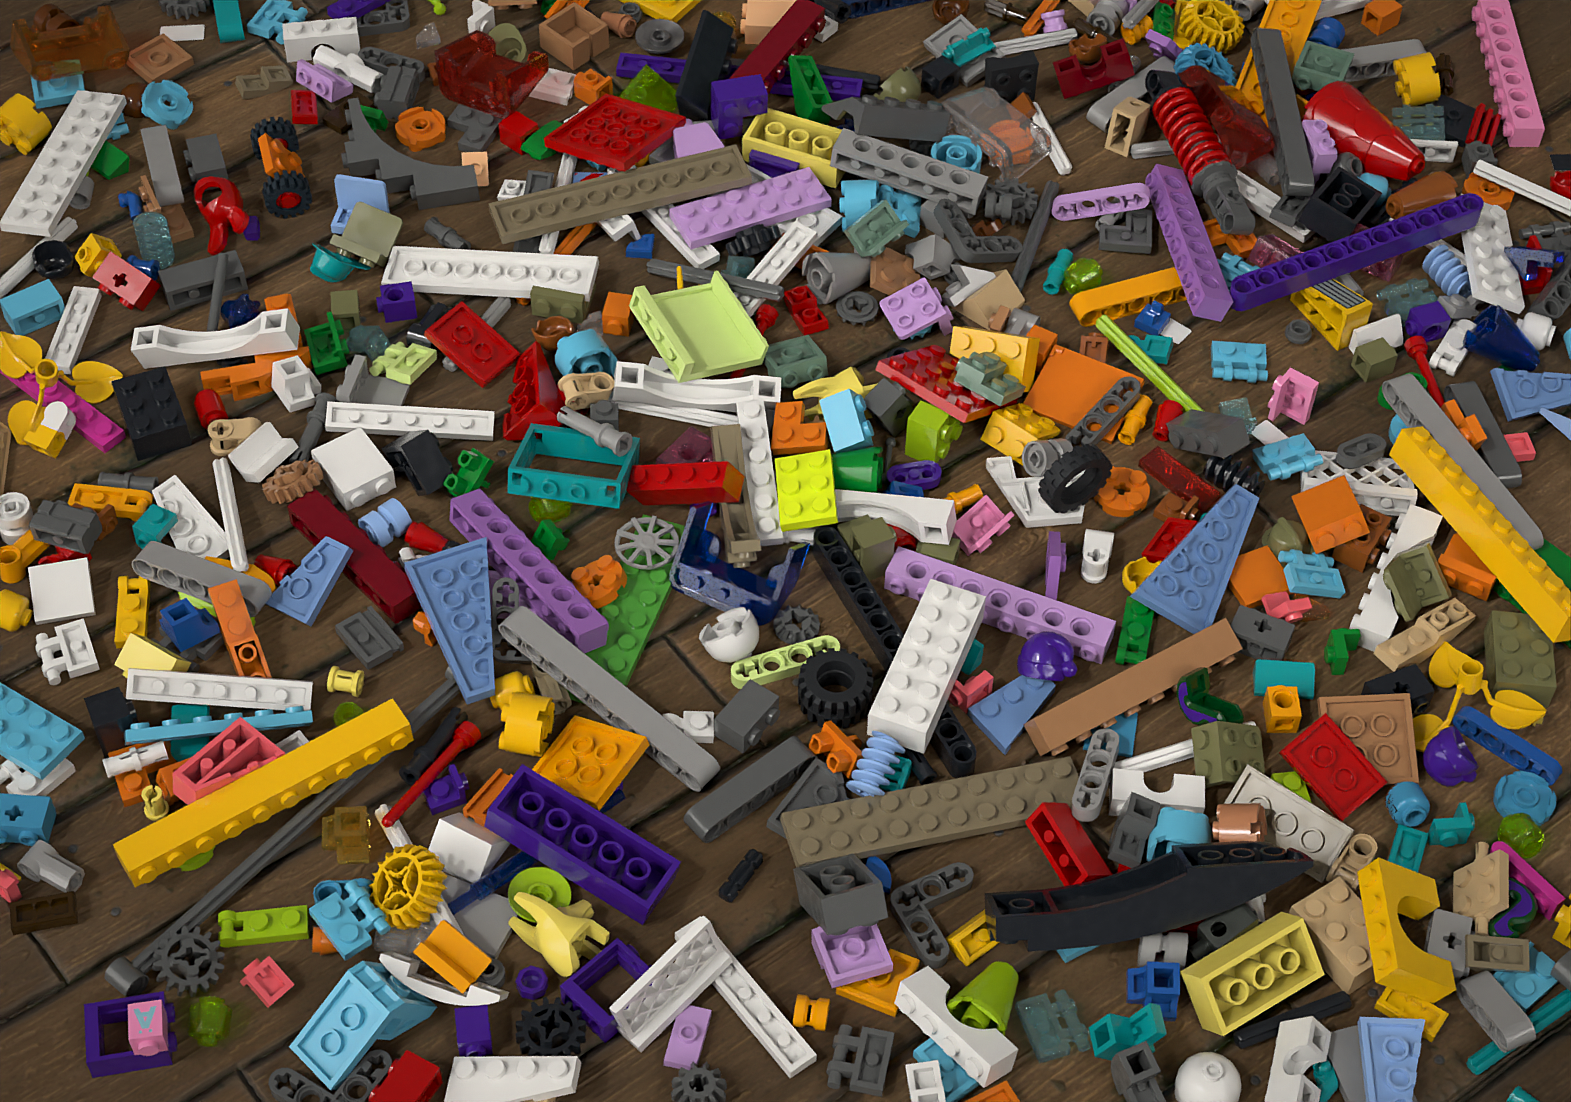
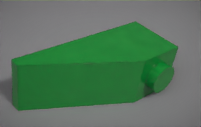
[788,55,833,126]

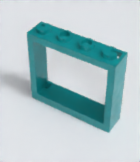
[507,423,640,509]

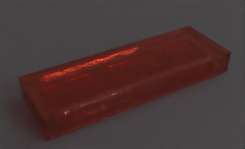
[1138,446,1220,513]

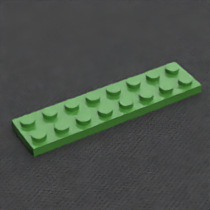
[567,514,696,704]

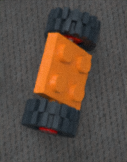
[250,117,312,219]

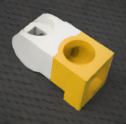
[23,401,76,459]

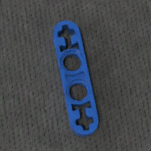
[1452,706,1562,786]

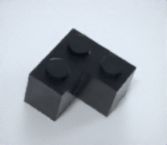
[381,429,453,496]
[84,687,139,759]

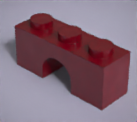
[1052,38,1135,99]

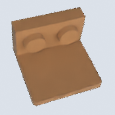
[138,175,194,246]

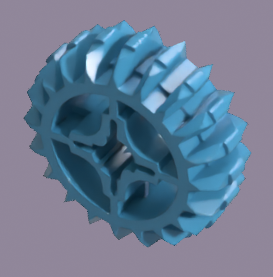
[1173,43,1237,107]

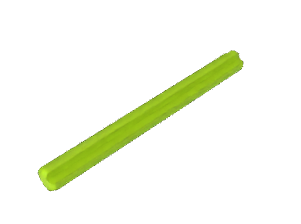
[1095,314,1204,413]

